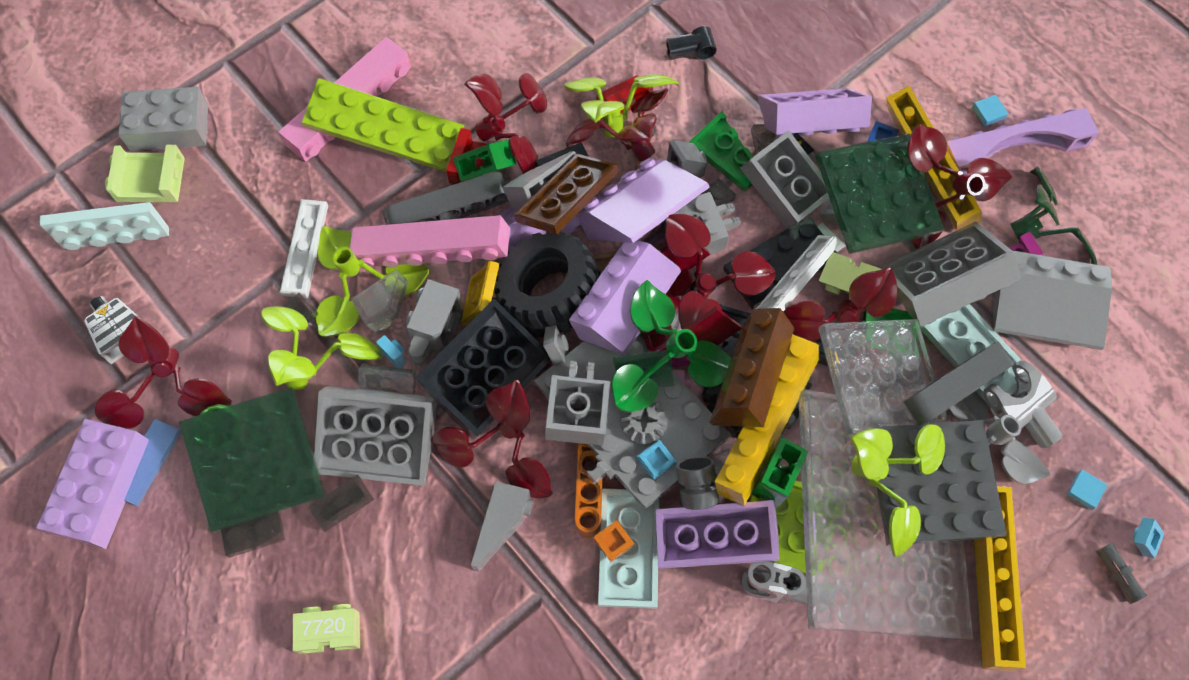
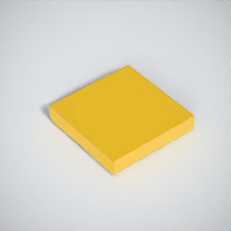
[460,261,499,327]

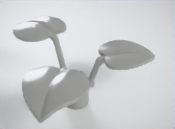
[948,391,1051,485]

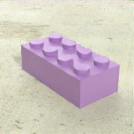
[36,419,149,549]

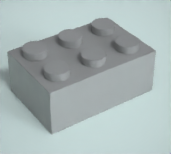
[119,87,208,151]
[740,130,836,229]

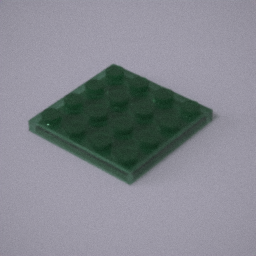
[815,133,944,254]
[179,387,326,532]

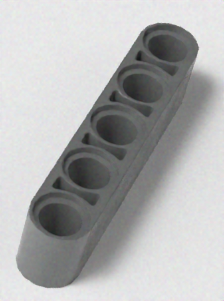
[382,172,508,225]
[903,341,1014,426]

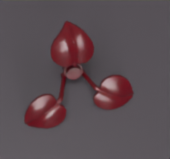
[464,73,547,174]
[566,88,669,161]
[906,125,1012,249]
[665,214,776,329]
[783,267,897,392]
[95,315,232,429]
[431,380,553,498]

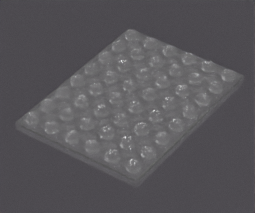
[799,390,973,640]

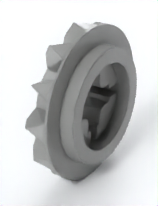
[621,402,667,444]

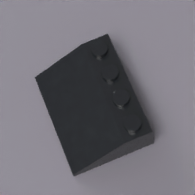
[415,299,551,439]

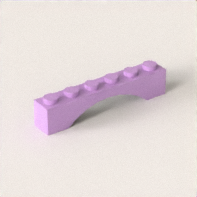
[947,108,1099,174]

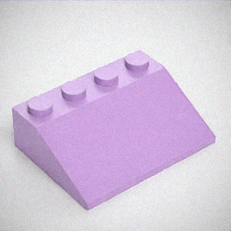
[577,158,709,243]

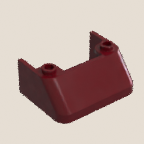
[642,245,742,357]

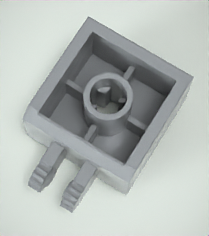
[660,192,741,255]
[406,279,464,365]
[545,361,610,446]

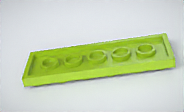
[302,78,465,172]

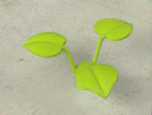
[564,74,679,137]
[316,226,429,337]
[261,306,383,390]
[850,424,945,557]

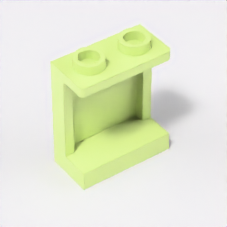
[105,145,185,202]

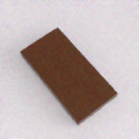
[514,154,619,235]

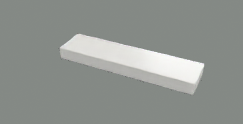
[280,199,328,299]
[756,235,840,311]

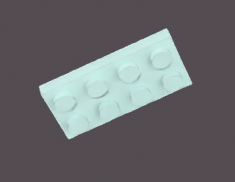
[40,202,169,250]
[919,304,1022,403]
[598,489,659,609]

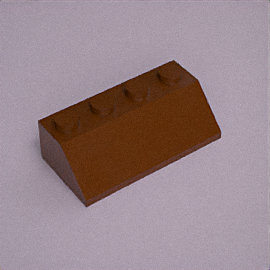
[710,308,794,427]

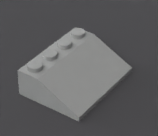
[880,221,1022,327]
[992,251,1112,350]
[313,385,437,486]

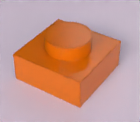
[593,520,634,563]

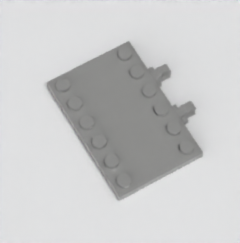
[534,335,731,510]

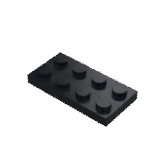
[723,216,838,310]

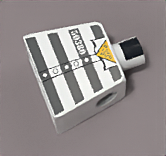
[85,296,139,364]

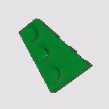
[689,111,753,192]

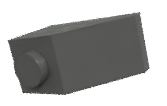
[667,140,707,178]

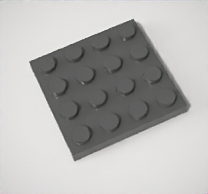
[869,420,1007,546]

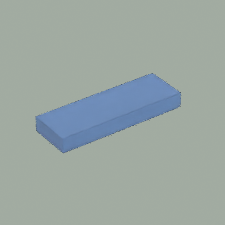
[124,419,182,507]

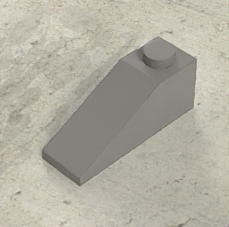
[503,151,576,210]
[471,481,534,572]

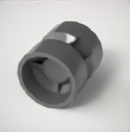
[676,457,719,510]

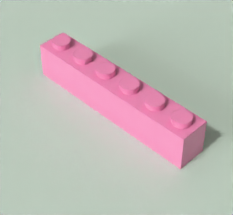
[279,37,411,162]
[350,215,510,268]

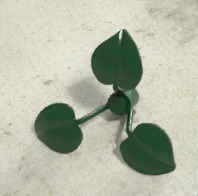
[1010,166,1097,265]

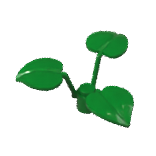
[612,280,731,412]

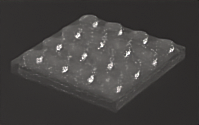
[818,319,948,436]

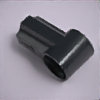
[666,26,717,60]

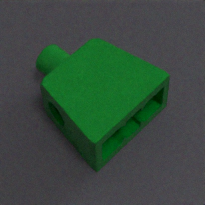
[453,140,516,182]
[751,437,808,507]

